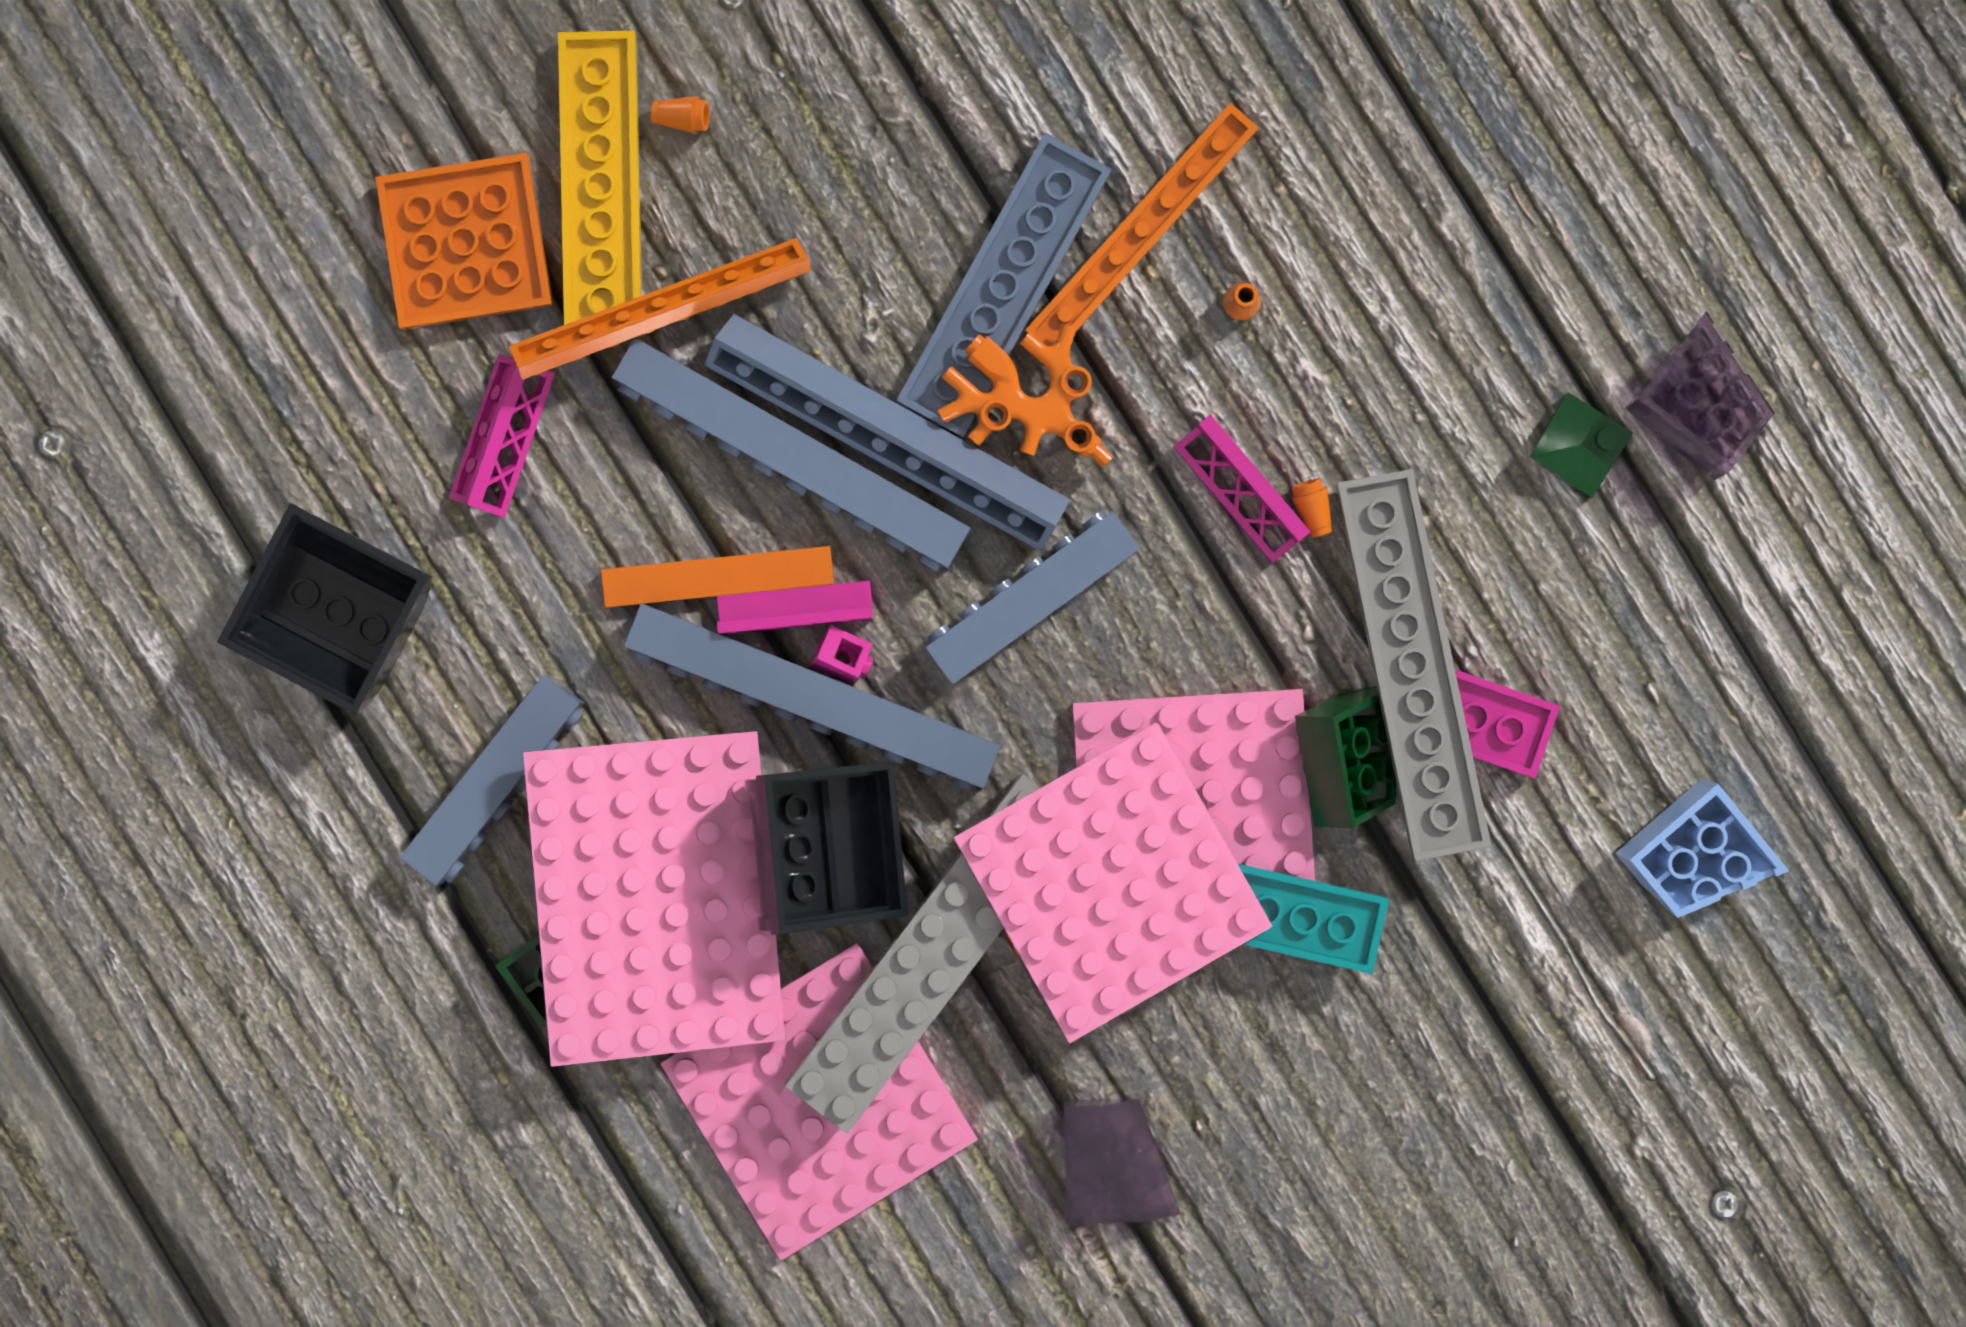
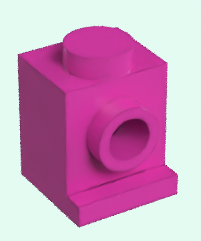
[809,625,873,685]

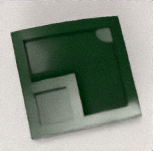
[1529,392,1633,499]

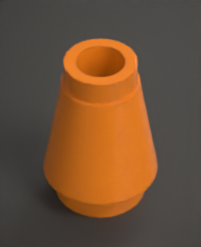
[651,96,710,134]
[1223,282,1261,320]
[1290,478,1333,538]

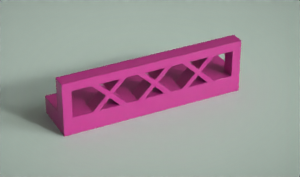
[448,354,555,518]
[1173,414,1311,564]
[717,581,874,635]

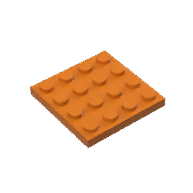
[375,153,553,330]

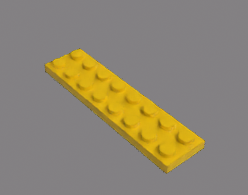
[558,31,643,339]

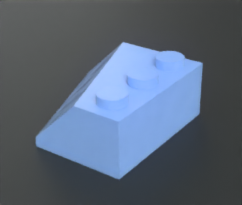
[1615,779,1789,918]

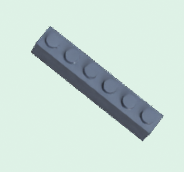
[925,511,1140,685]
[400,674,585,886]

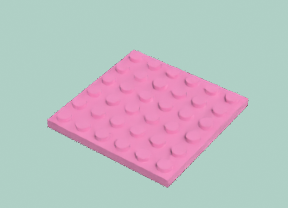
[1072,689,1315,881]
[953,722,1273,1044]
[660,942,978,1261]

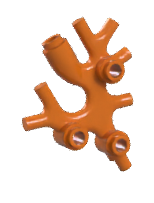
[937,323,1113,468]

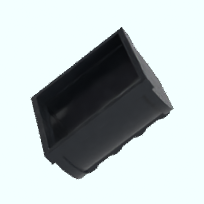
[217,503,432,715]
[745,761,908,935]

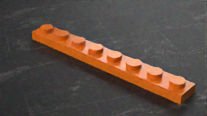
[1025,102,1259,346]
[508,238,812,380]

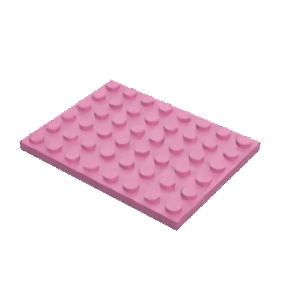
[523,731,785,1067]

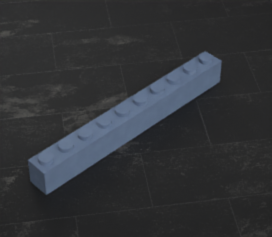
[704,314,1070,552]
[612,337,971,572]
[624,603,1001,793]

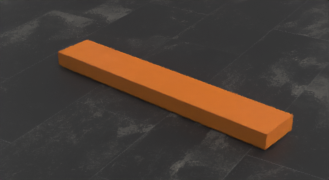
[601,546,835,608]

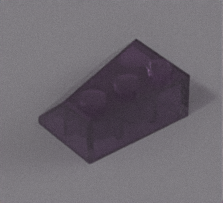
[1624,311,1775,481]
[1063,1099,1181,1224]

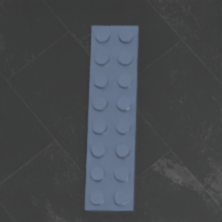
[896,133,1112,439]

